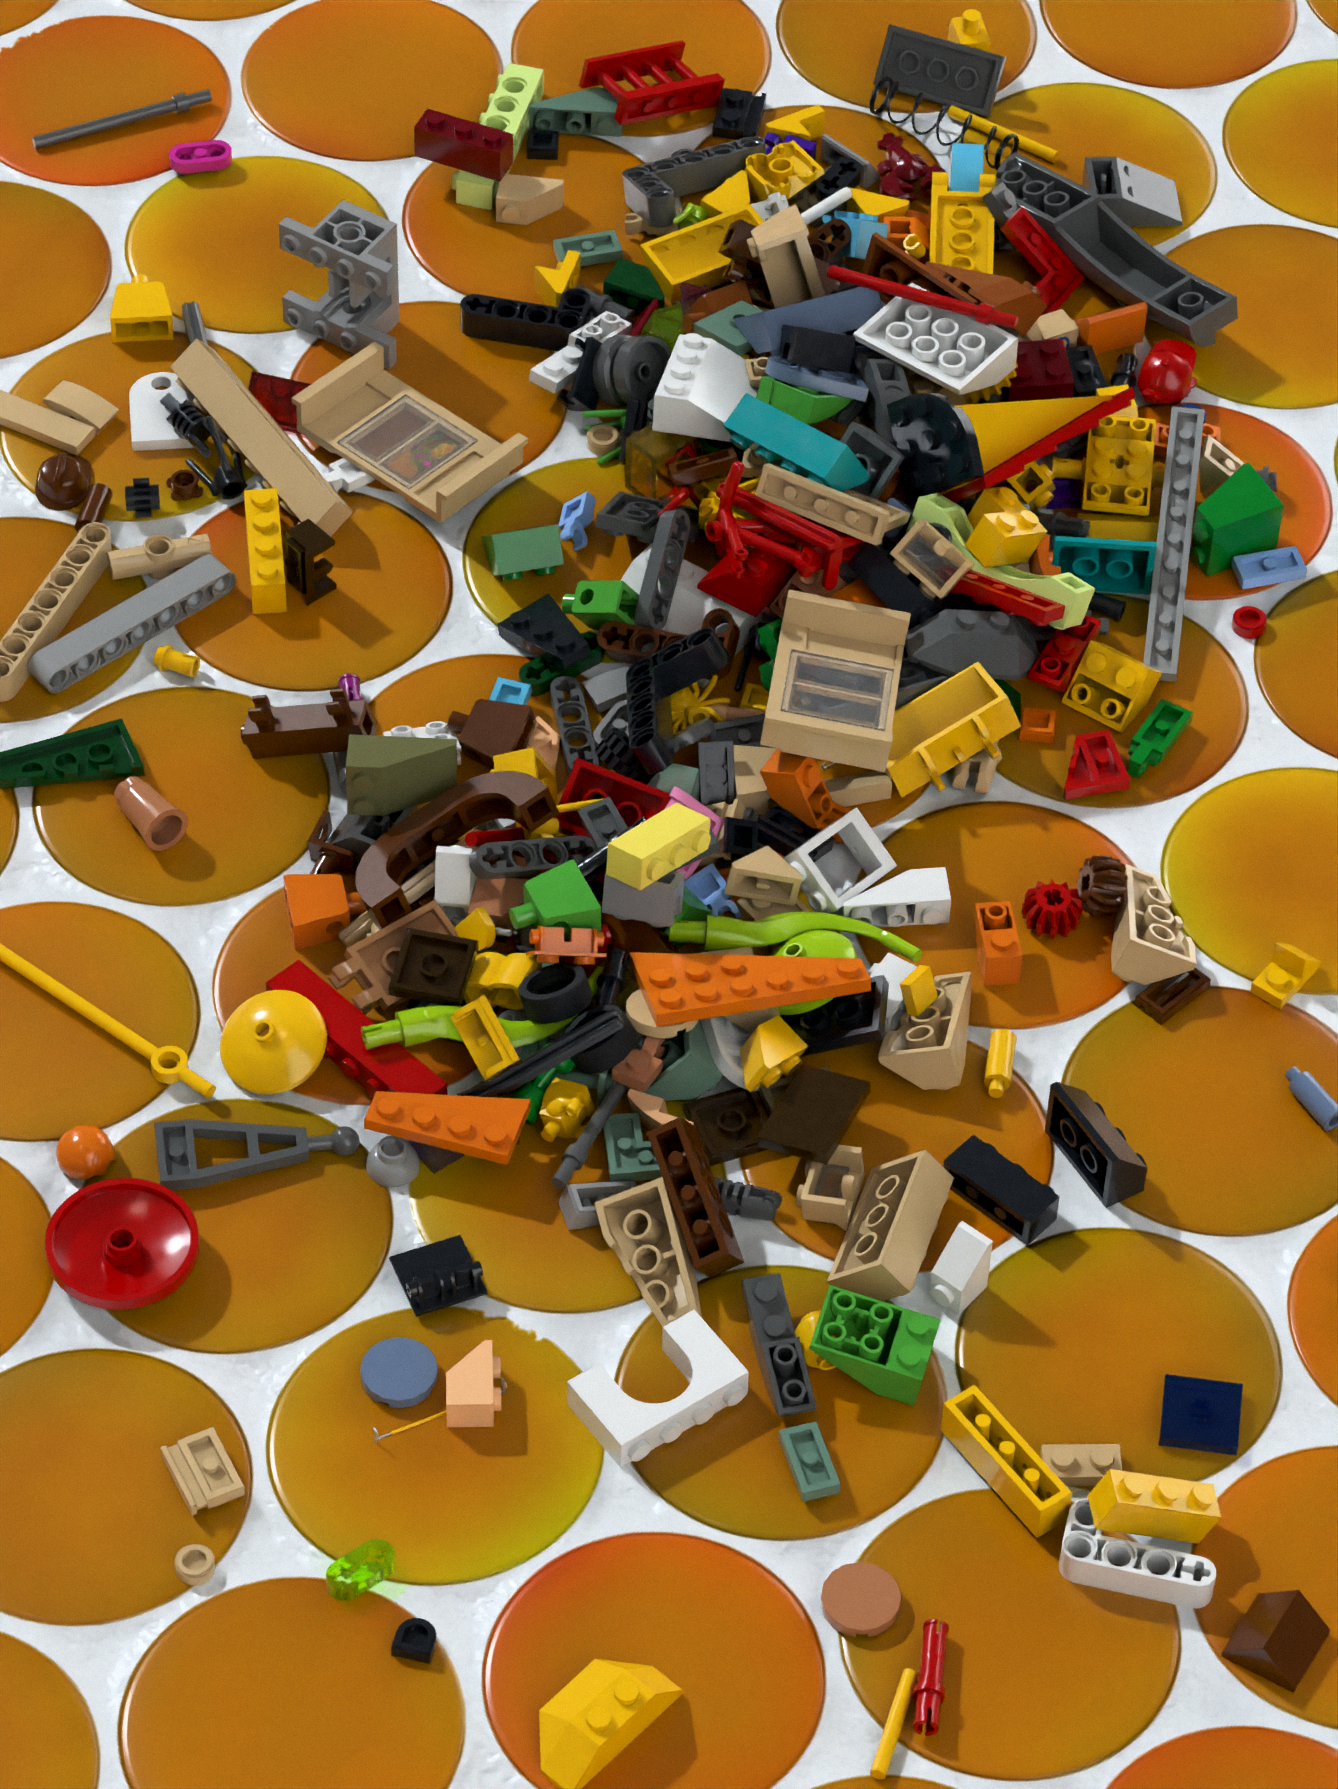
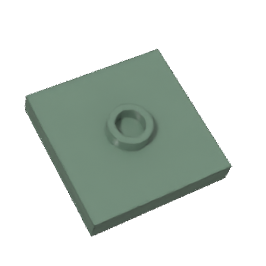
[694,300,763,356]

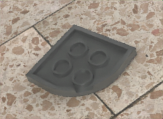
[595,491,705,543]

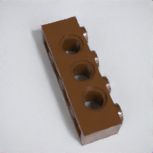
[647,1117,744,1277]

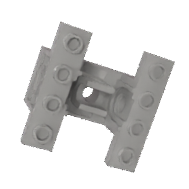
[279,200,399,370]

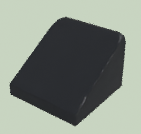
[723,817,758,859]

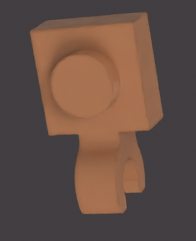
[612,1036,665,1093]

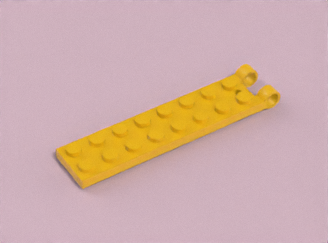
[929,172,996,398]

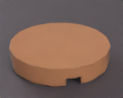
[821,1562,901,1637]

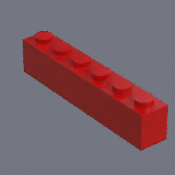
[266,960,448,1099]

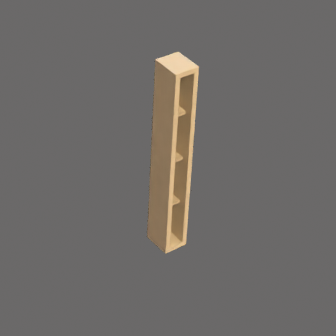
[170,338,353,537]

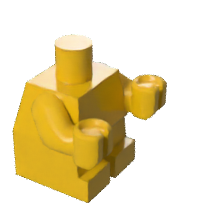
[539,1077,595,1142]

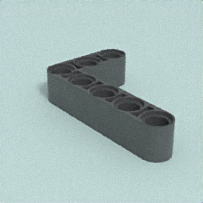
[622,137,766,228]

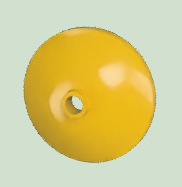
[220,990,327,1095]

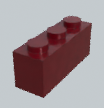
[414,108,513,182]

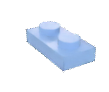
[1231,546,1307,589]

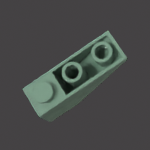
[529,87,625,137]

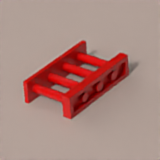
[579,40,725,125]

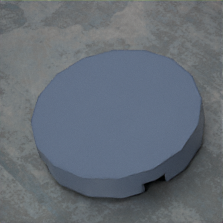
[360,1337,438,1409]

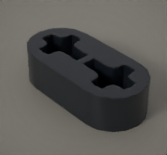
[816,158,861,202]

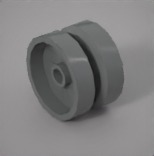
[592,335,671,407]

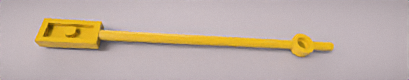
[0,943,216,1099]

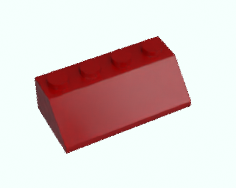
[697,516,813,617]

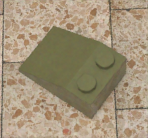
[346,734,457,816]

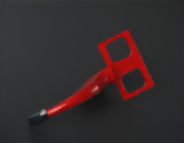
[641,444,702,531]

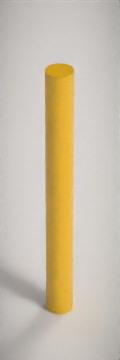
[947,105,1059,163]

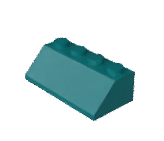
[723,393,871,492]

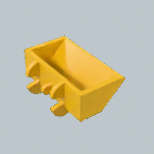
[874,662,1021,798]

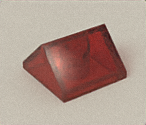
[248,371,311,435]

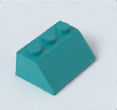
[1051,536,1157,595]

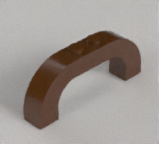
[355,771,559,930]

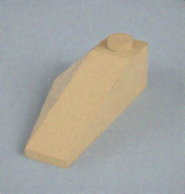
[878,971,973,1090]

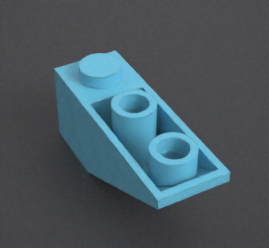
[822,210,889,259]

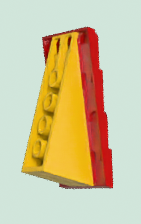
[914,387,1135,508]

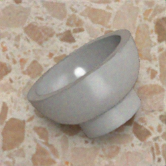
[366,1136,420,1187]

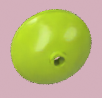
[767,930,857,1015]

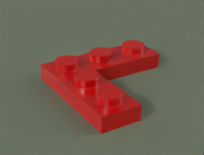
[1000,206,1085,316]

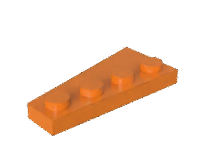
[364,1091,531,1165]

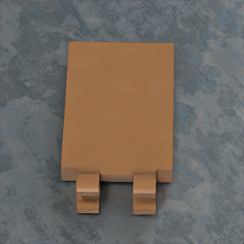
[328,899,459,1015]

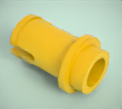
[154,645,200,678]

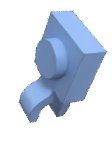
[558,491,596,552]

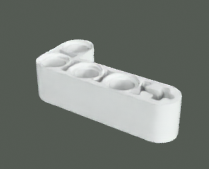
[1059,1498,1216,1608]

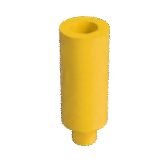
[984,1029,1017,1098]

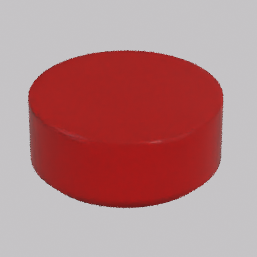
[1232,606,1267,639]

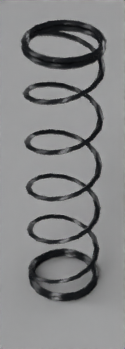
[869,77,1019,170]

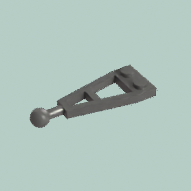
[154,1120,360,1190]

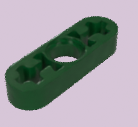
[519,632,604,696]

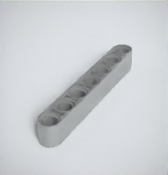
[27,554,236,693]

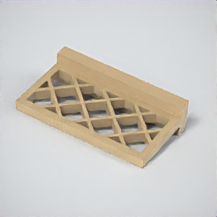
[755,463,911,546]

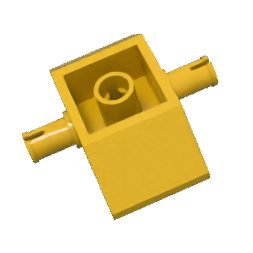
[1052,415,1165,516]

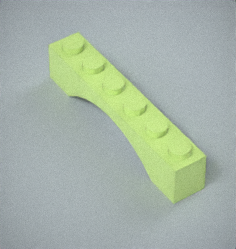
[906,493,1096,630]

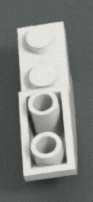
[528,311,632,394]

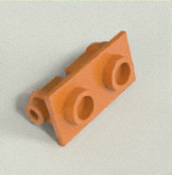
[526,926,607,965]

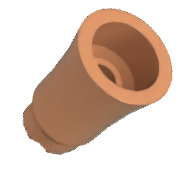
[114,776,188,851]

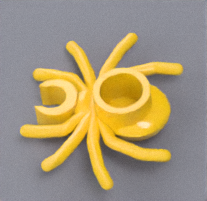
[671,675,730,733]

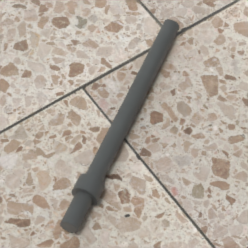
[32,89,212,149]
[551,1035,647,1189]

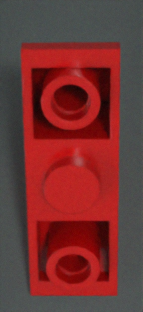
[1027,615,1102,692]

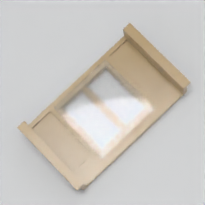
[292,342,528,523]
[760,590,911,772]

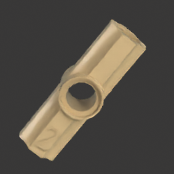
[107,534,212,580]

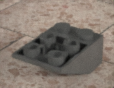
[1082,157,1182,227]

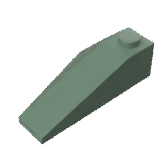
[645,1020,722,1101]

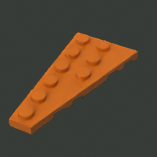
[629,952,871,1027]

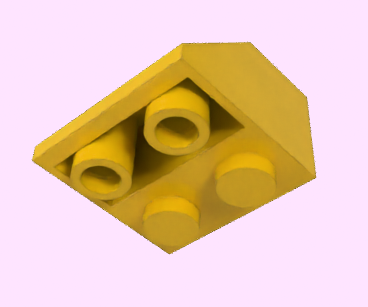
[1061,640,1162,732]

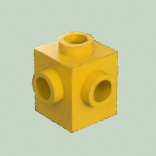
[1006,461,1056,511]

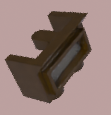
[284,518,337,606]

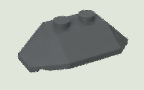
[905,609,1040,680]

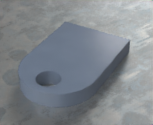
[765,356,869,402]

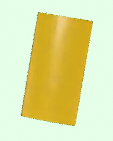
[640,204,764,303]

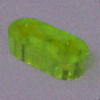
[326,1539,395,1601]

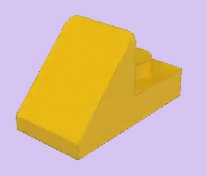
[765,104,825,146]
[534,250,581,307]
[1250,942,1321,1009]

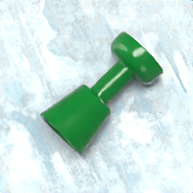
[510,1044,575,1126]

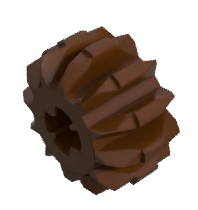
[1076,855,1128,917]

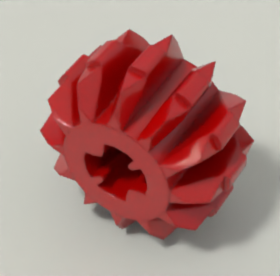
[1021,879,1083,940]

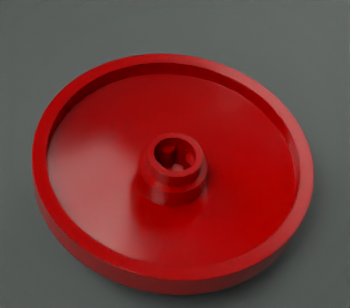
[45,1178,199,1310]

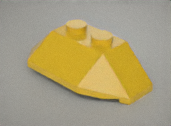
[539,1659,682,1789]

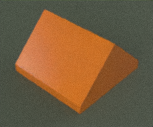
[1074,302,1147,355]

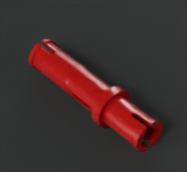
[913,1619,949,1736]

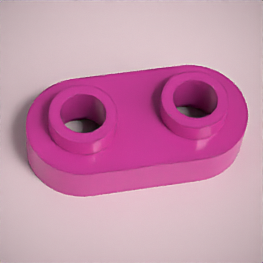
[169,140,232,174]

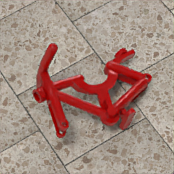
[706,461,865,590]

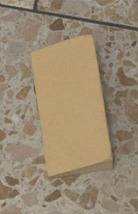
[824,770,892,807]

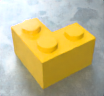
[965,486,1048,568]

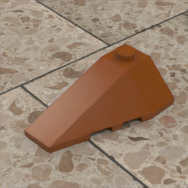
[925,262,1047,337]

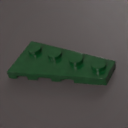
[0,718,145,789]

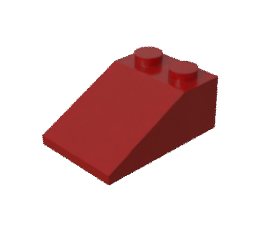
[553,758,671,838]

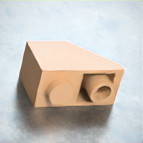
[446,1340,501,1428]

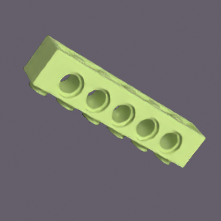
[452,63,544,210]

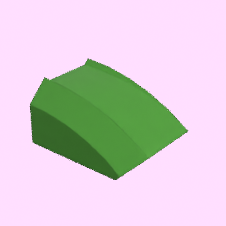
[756,376,852,427]

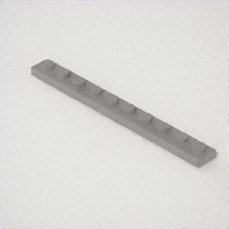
[1143,406,1205,682]

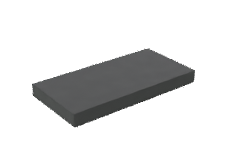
[873,24,1006,117]

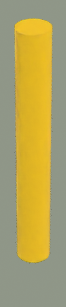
[870,1669,919,1780]

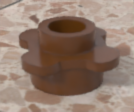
[166,470,203,502]

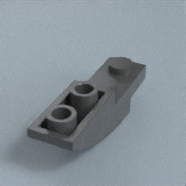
[855,352,910,446]
[741,1273,817,1417]

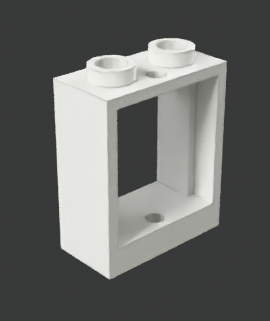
[783,807,897,914]

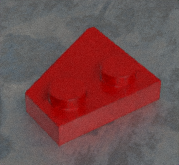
[1063,730,1130,800]

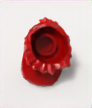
[1137,340,1197,404]

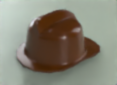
[35,452,92,511]

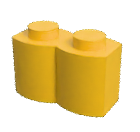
[464,952,542,1009]

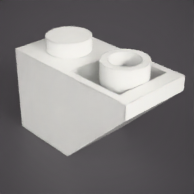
[434,845,477,921]

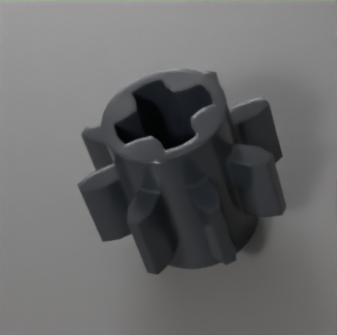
[125,478,160,518]

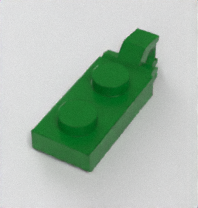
[1127,699,1193,779]

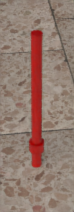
[827,265,1018,329]

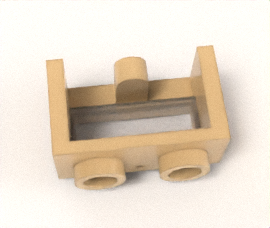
[890,519,974,599]
[796,1144,865,1231]

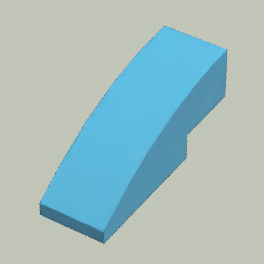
[950,143,984,192]

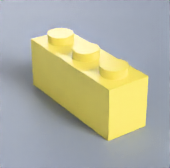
[606,802,711,890]

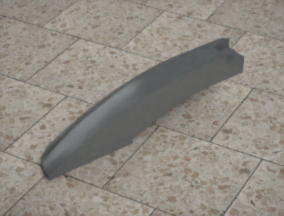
[996,152,1238,347]

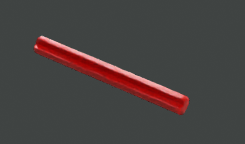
[716,481,843,554]

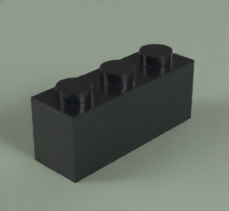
[943,1135,1059,1245]

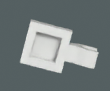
[321,458,375,493]

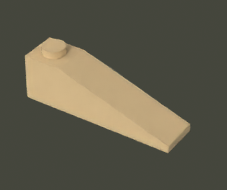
[1111,864,1197,985]
[594,1177,702,1327]

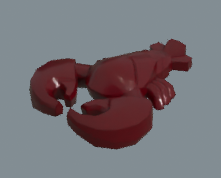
[877,133,949,203]

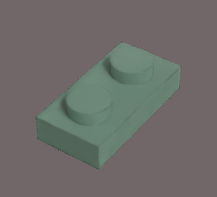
[553,230,623,267]
[778,1421,841,1502]

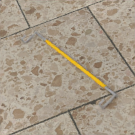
[373,1378,507,1443]

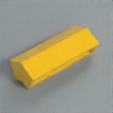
[1077,513,1160,542]

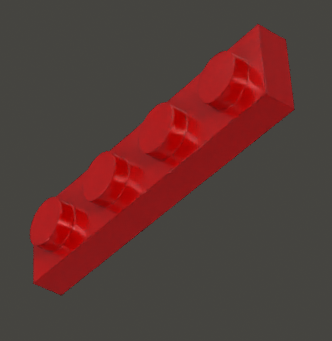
[934,565,1065,626]

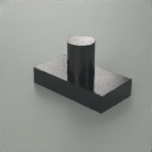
[697,740,736,806]

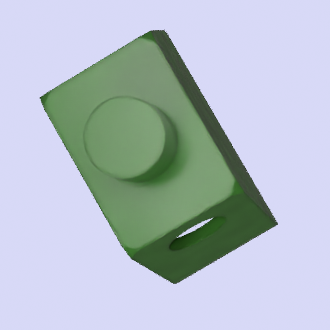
[562,581,639,630]
[509,859,601,939]

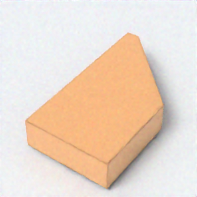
[525,716,560,773]

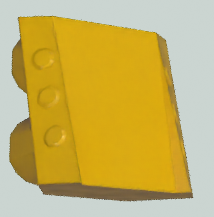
[744,140,825,202]

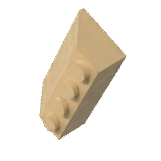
[827,1149,954,1301]

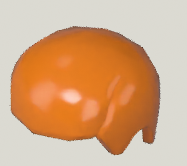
[56,1125,116,1180]

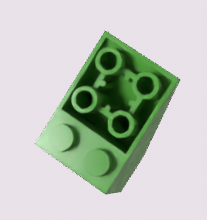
[809,1285,940,1406]

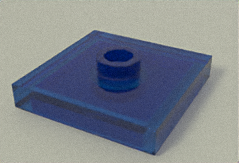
[1158,1374,1243,1455]

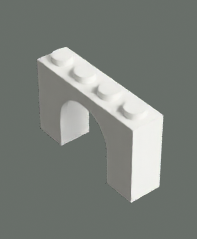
[567,1310,749,1468]

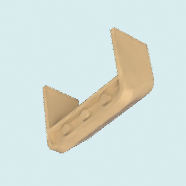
[746,205,825,308]

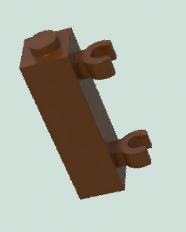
[718,219,840,296]
[241,688,377,759]

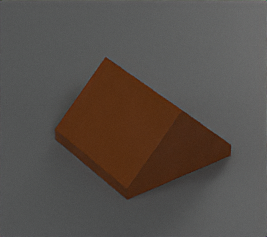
[1221,1590,1330,1693]

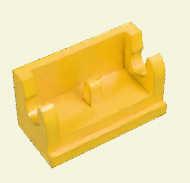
[450,994,520,1080]

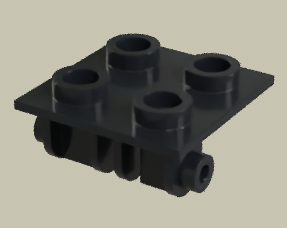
[389,1235,488,1317]

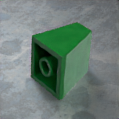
[1189,463,1284,577]

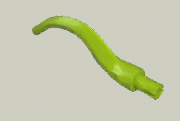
[668,911,922,962]
[361,966,604,1050]

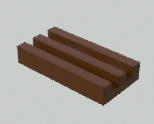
[1134,967,1211,1025]

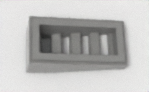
[559,1180,637,1230]

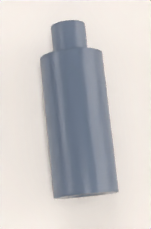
[1285,1066,1338,1131]

